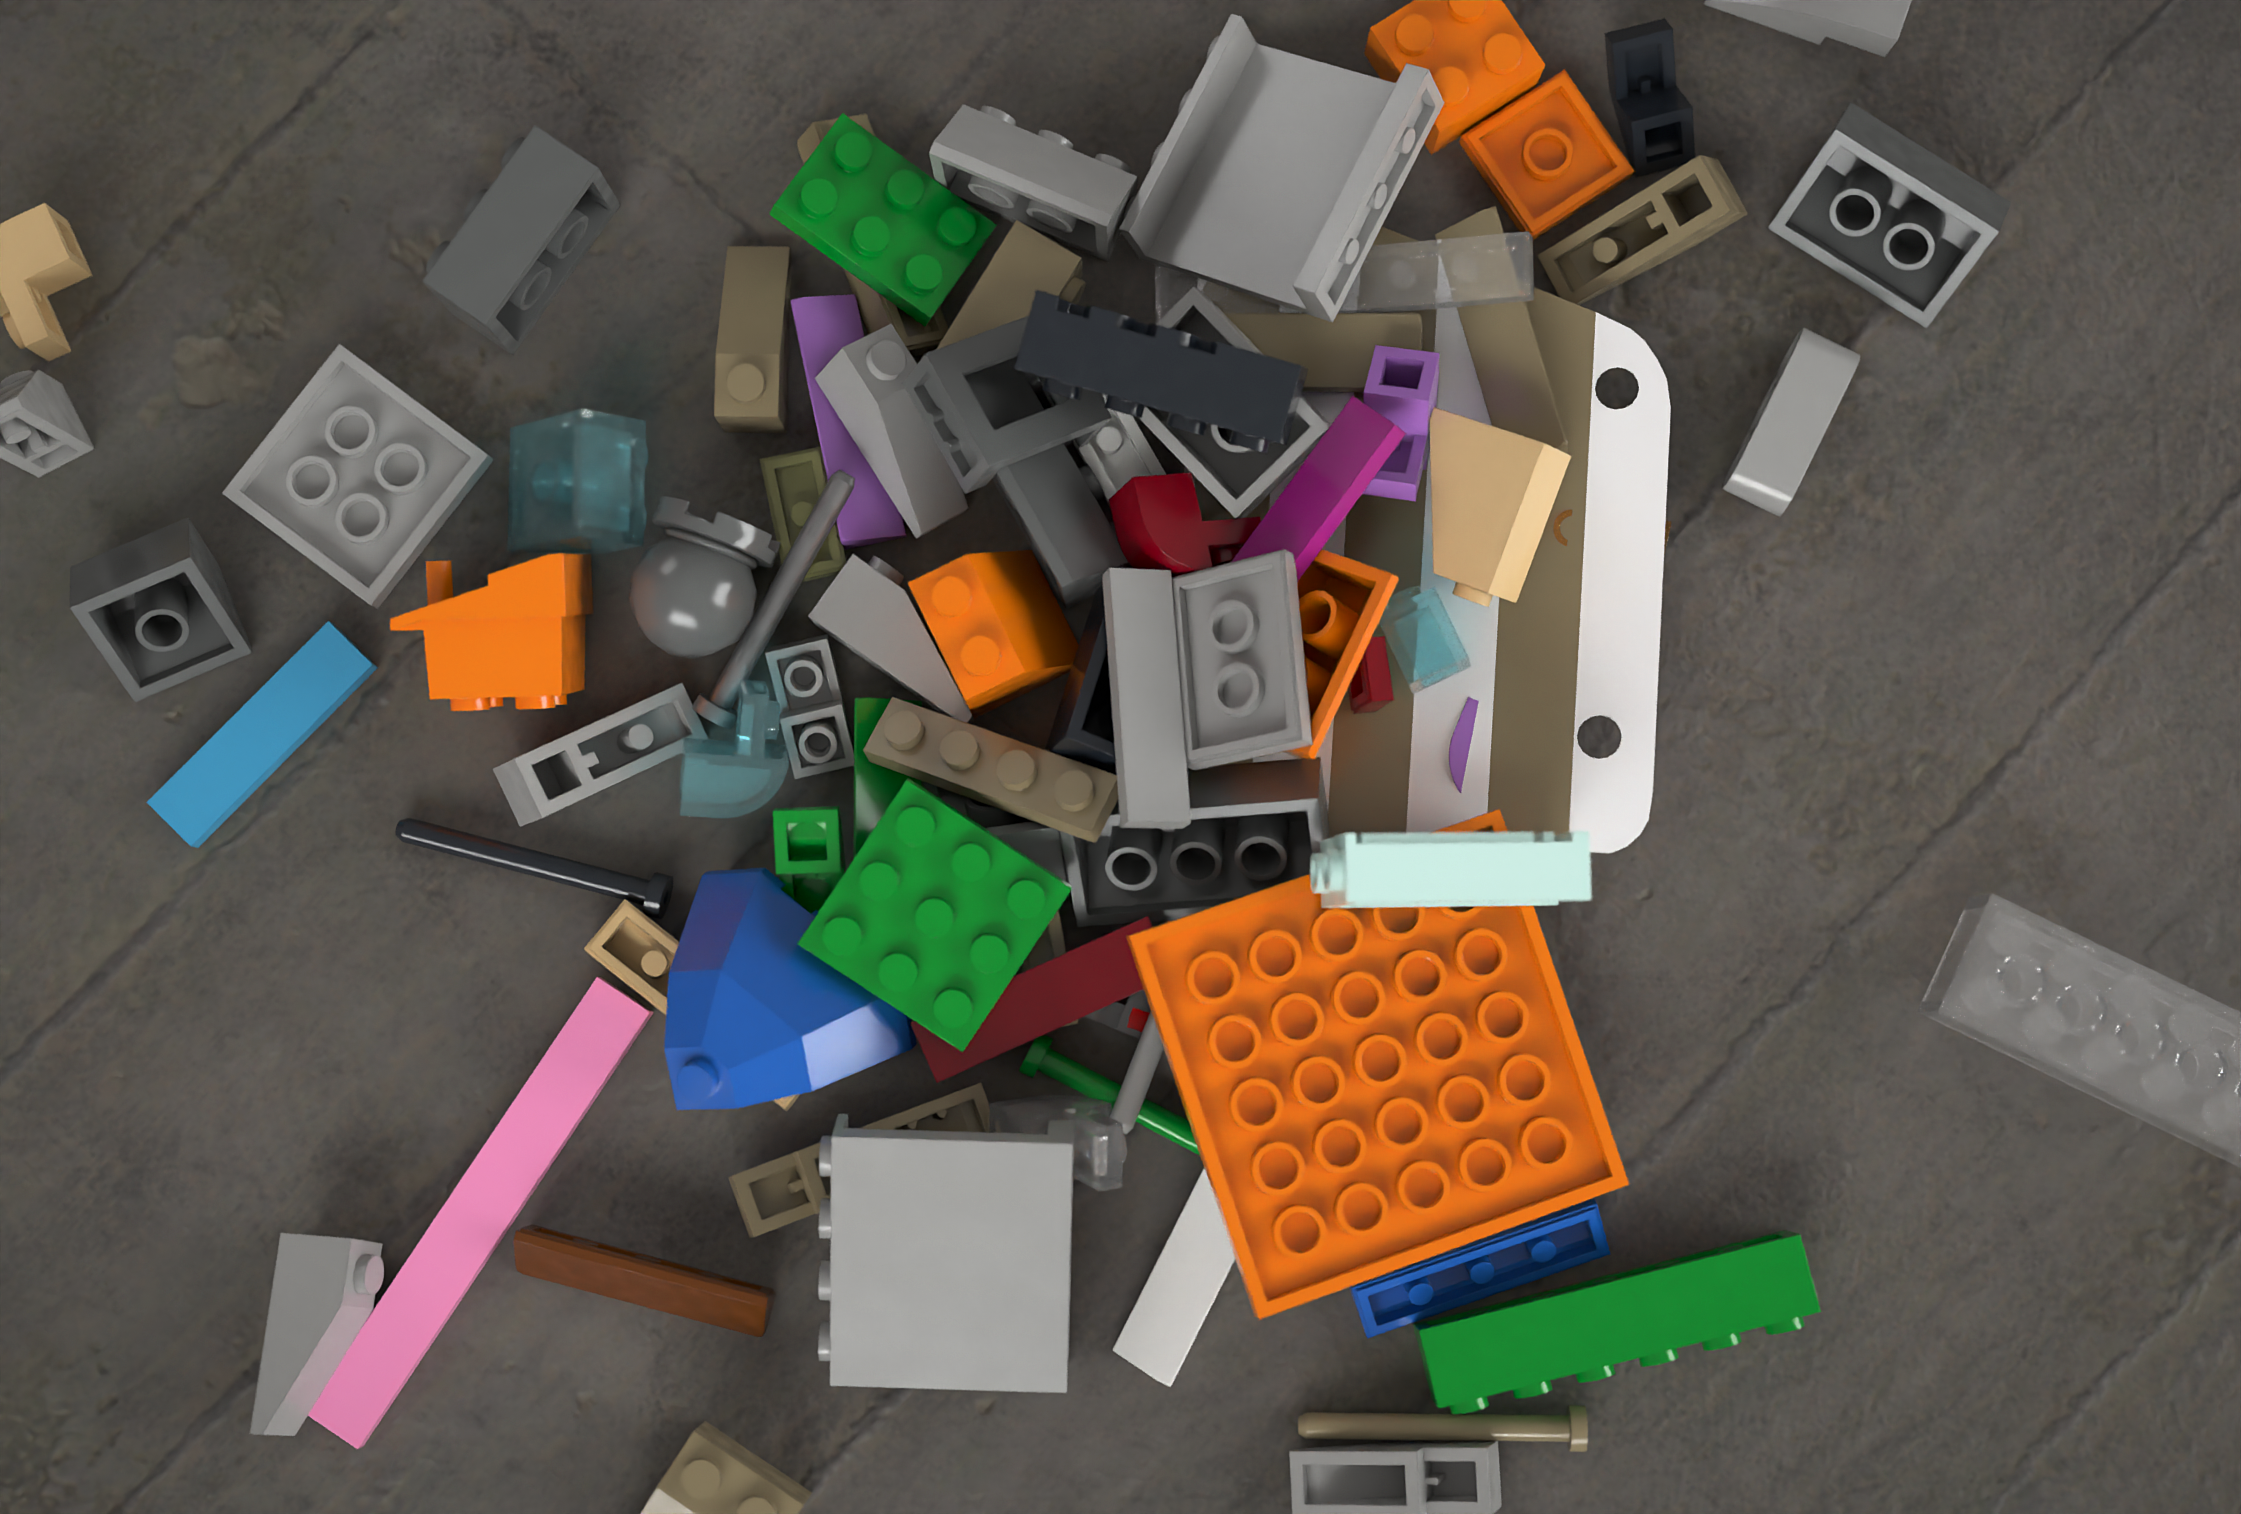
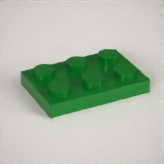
[769,113,997,326]

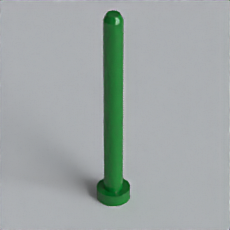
[1018,1034,1200,1156]

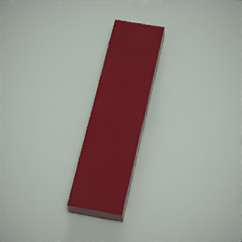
[910,916,1153,1083]

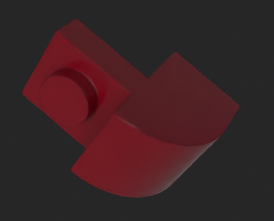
[1109,472,1261,577]

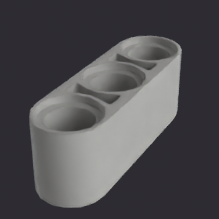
[1722,327,1860,517]

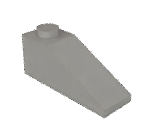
[815,324,968,539]
[0,369,95,478]
[808,554,976,725]
[493,683,709,826]
[250,1233,384,1436]

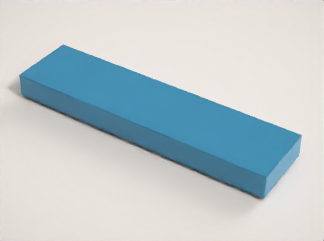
[147,621,378,848]

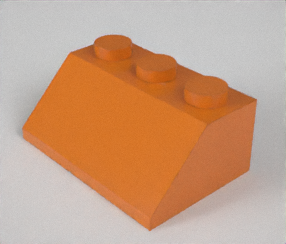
[1282,549,1399,759]

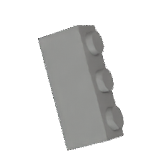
[929,104,1137,262]

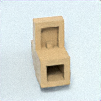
[0,203,92,362]

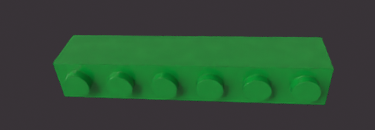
[1413,1230,1821,1415]

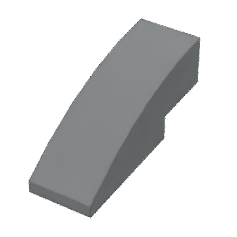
[1703,0,1912,57]
[1289,1441,1502,1514]

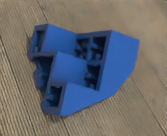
[664,868,917,1110]

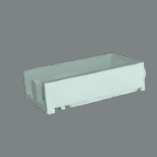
[1310,831,1591,908]

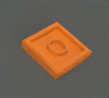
[1459,69,1634,243]

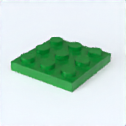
[798,778,1072,1052]

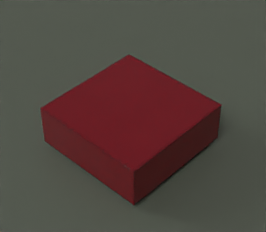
[1348,636,1394,714]

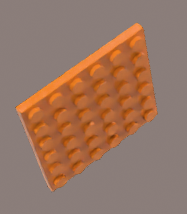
[1127,809,1629,1319]

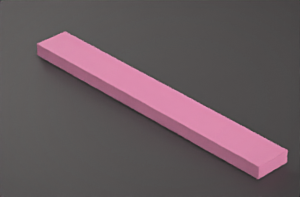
[308,977,654,1449]

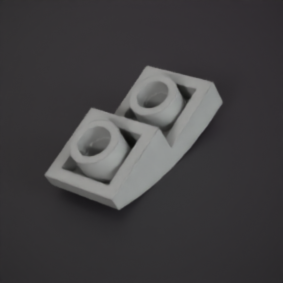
[765,634,854,779]

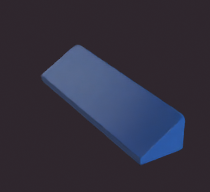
[1349,1198,1610,1339]

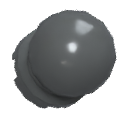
[628,496,781,659]

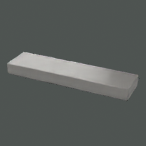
[1102,568,1191,828]

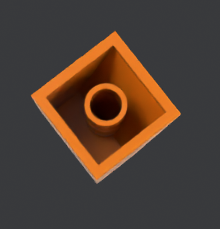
[908,550,1079,718]

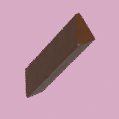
[513,1224,777,1337]

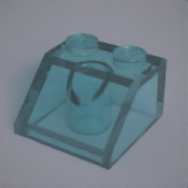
[507,409,648,553]

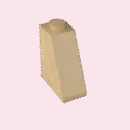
[1429,407,1571,607]

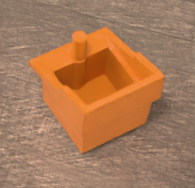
[390,554,593,711]

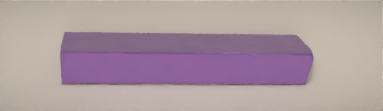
[790,294,907,550]

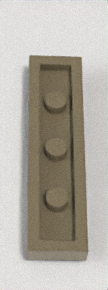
[863,697,1118,843]

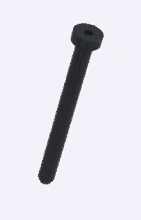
[395,818,673,919]

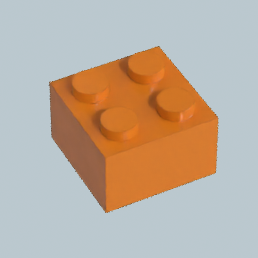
[1364,0,1545,155]

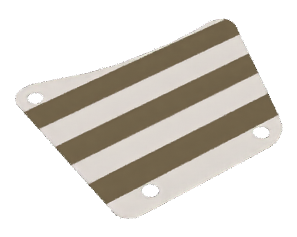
[1184,227,1671,853]

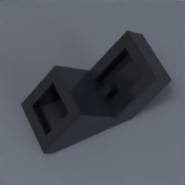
[1605,18,1695,177]

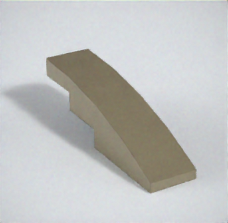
[728,1083,1000,1238]

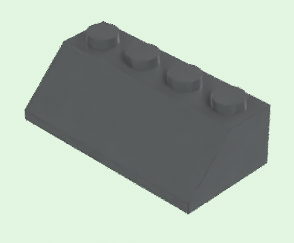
[964,358,1132,610]
[1059,757,1330,927]

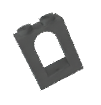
[903,316,1112,494]

